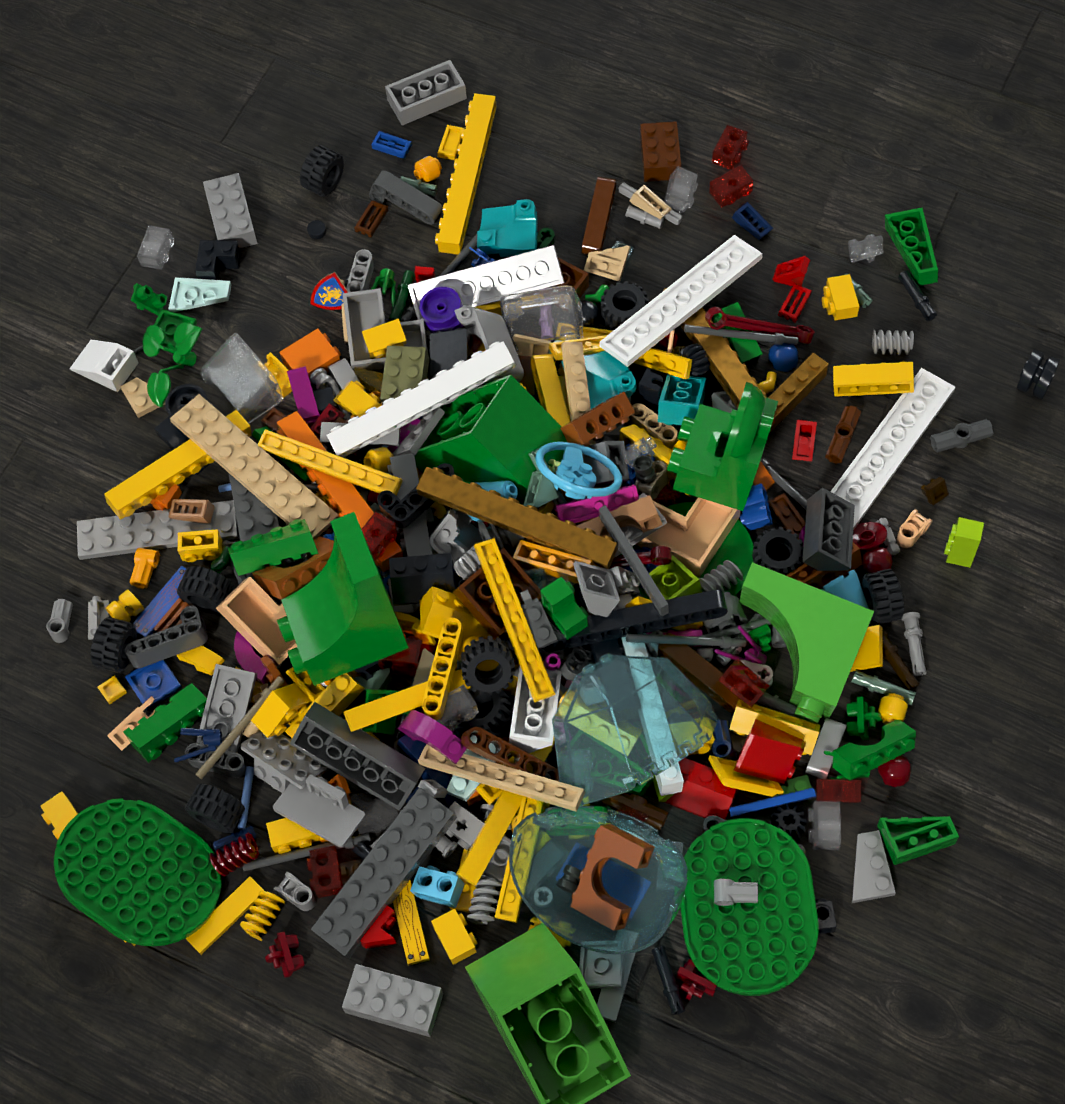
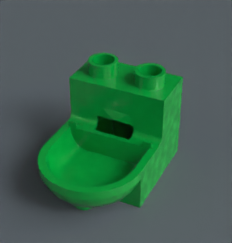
[667,382,778,511]

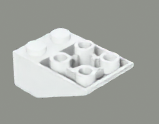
[70,340,138,392]

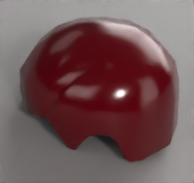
[861,546,892,573]
[878,755,911,787]

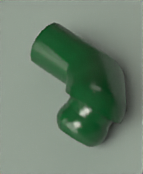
[211,546,231,573]

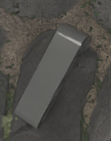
[369,171,443,225]
[125,606,208,668]

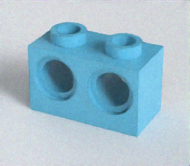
[410,866,465,908]

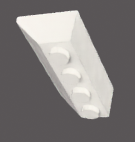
[509,667,561,753]

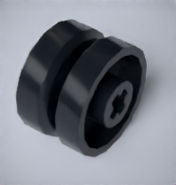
[1017,349,1061,400]
[165,384,209,417]

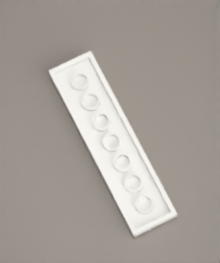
[408,245,564,320]

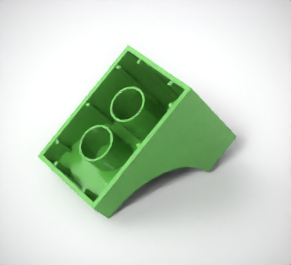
[739,562,874,724]

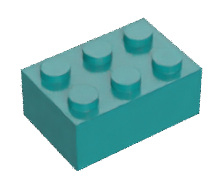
[658,374,706,425]

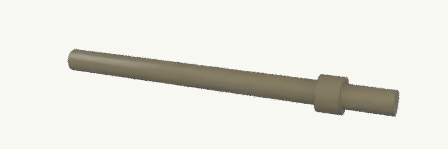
[195,676,285,780]

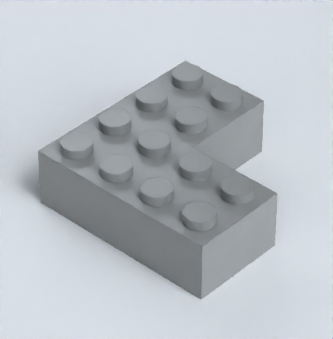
[343,288,428,373]

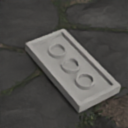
[196,664,257,753]

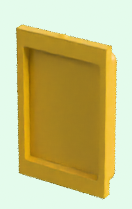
[708,755,784,797]

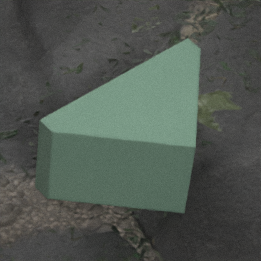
[523,470,558,508]
[354,668,392,697]

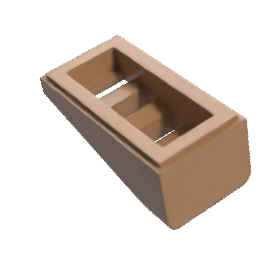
[168,499,214,524]

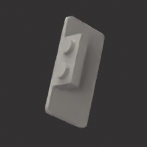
[241,731,329,793]
[273,774,365,847]

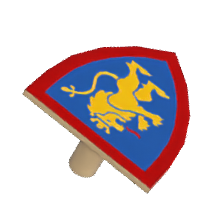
[310,272,349,310]

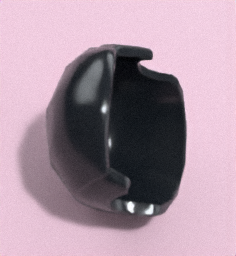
[570,300,601,328]

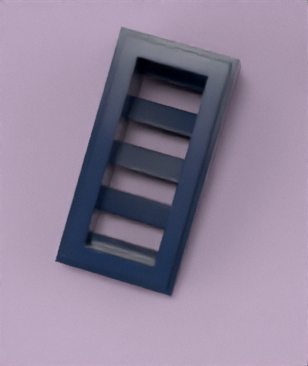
[732,202,773,240]

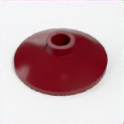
[853,522,887,550]

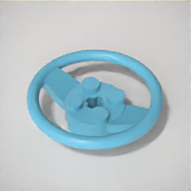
[535,442,622,499]

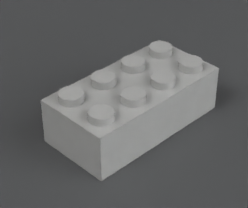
[385,60,467,125]
[203,173,258,248]
[342,964,443,1037]

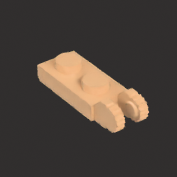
[107,696,156,751]

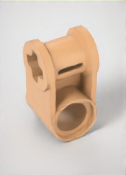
[897,509,933,548]

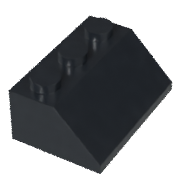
[389,553,455,606]

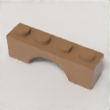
[576,495,663,537]

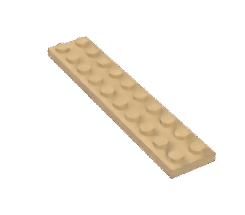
[170,394,339,539]

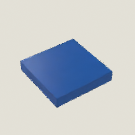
[125,660,182,710]

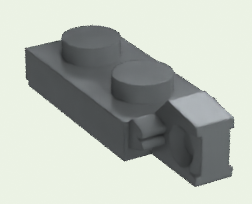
[520,589,558,649]

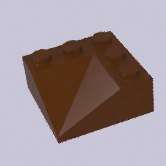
[452,548,541,639]

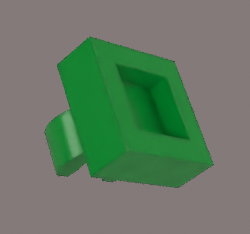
[748,624,772,652]

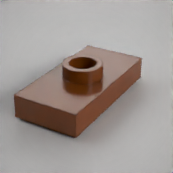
[260,655,288,688]

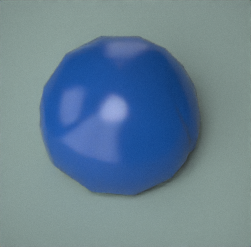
[768,343,798,372]

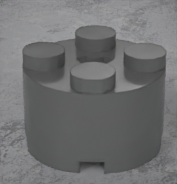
[703,592,748,633]

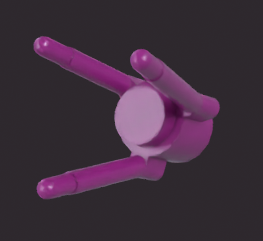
[715,625,767,665]

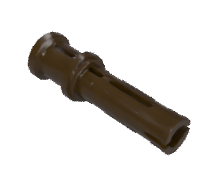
[882,631,920,691]

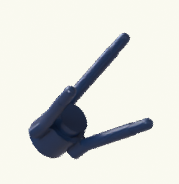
[174,728,222,762]

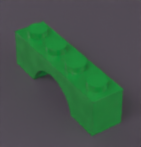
[832,720,916,781]

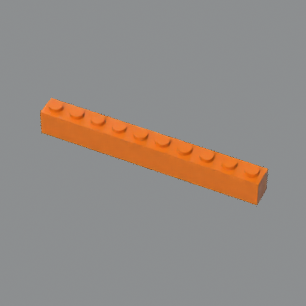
[276,411,403,572]

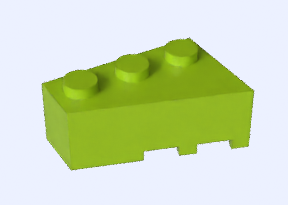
[944,517,984,568]

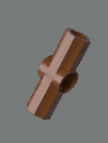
[825,405,861,464]
[602,786,668,830]

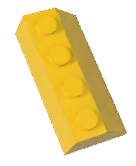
[619,424,682,493]
[419,586,503,640]

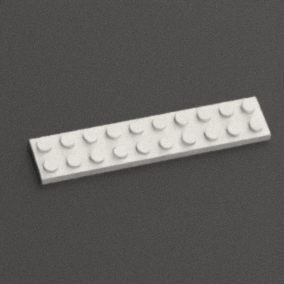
[600,235,762,367]
[831,368,955,530]

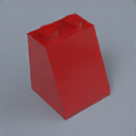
[734,719,804,784]

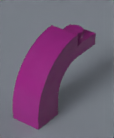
[234,631,269,685]
[397,710,467,764]

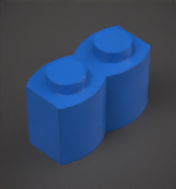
[740,483,772,531]

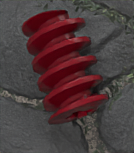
[210,832,259,876]

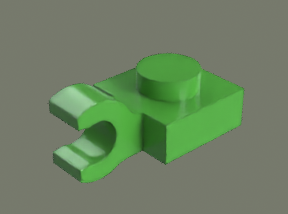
[776,775,812,796]

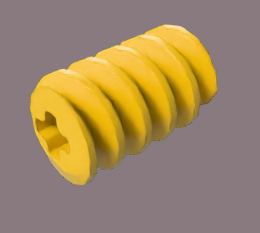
[240,891,285,941]

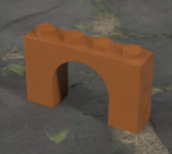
[252,536,334,599]
[570,824,655,931]

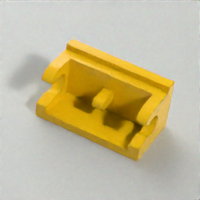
[258,352,292,398]

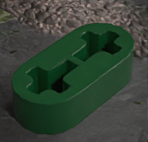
[537,228,555,249]

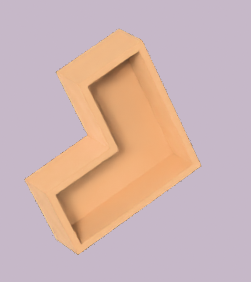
[635,497,740,578]
[216,577,297,666]

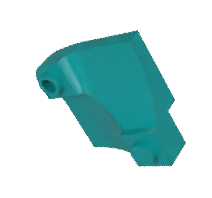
[477,199,537,257]
[561,351,637,409]

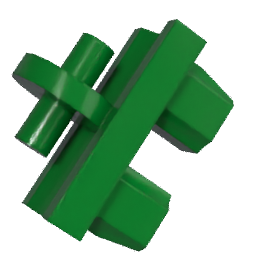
[131,283,167,315]
[847,697,882,740]

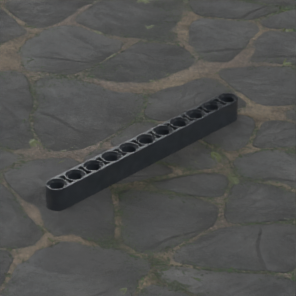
[498,590,728,659]

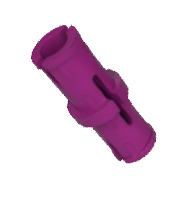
[544,653,561,671]

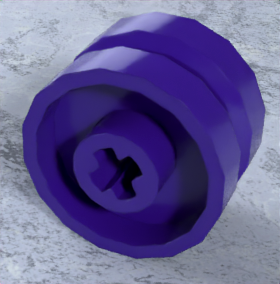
[419,287,463,334]

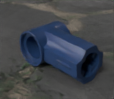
[709,720,736,761]

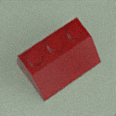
[664,756,738,820]

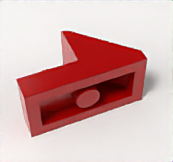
[773,256,810,286]
[792,420,817,461]
[360,905,396,949]

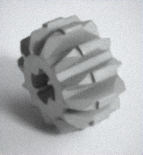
[453,546,482,580]

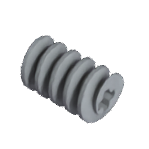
[872,330,914,355]
[699,560,743,593]
[467,875,502,925]

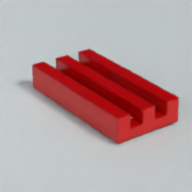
[778,283,812,323]

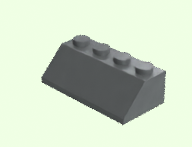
[802,487,855,571]

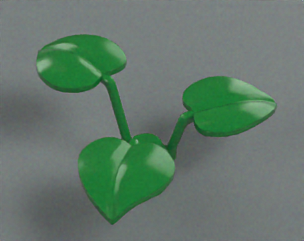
[143,323,202,407]

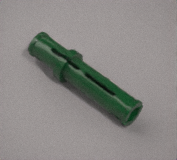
[388,270,415,321]

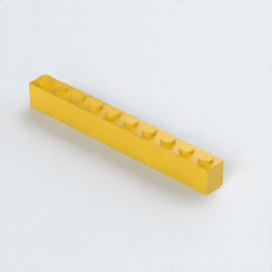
[435,93,497,254]

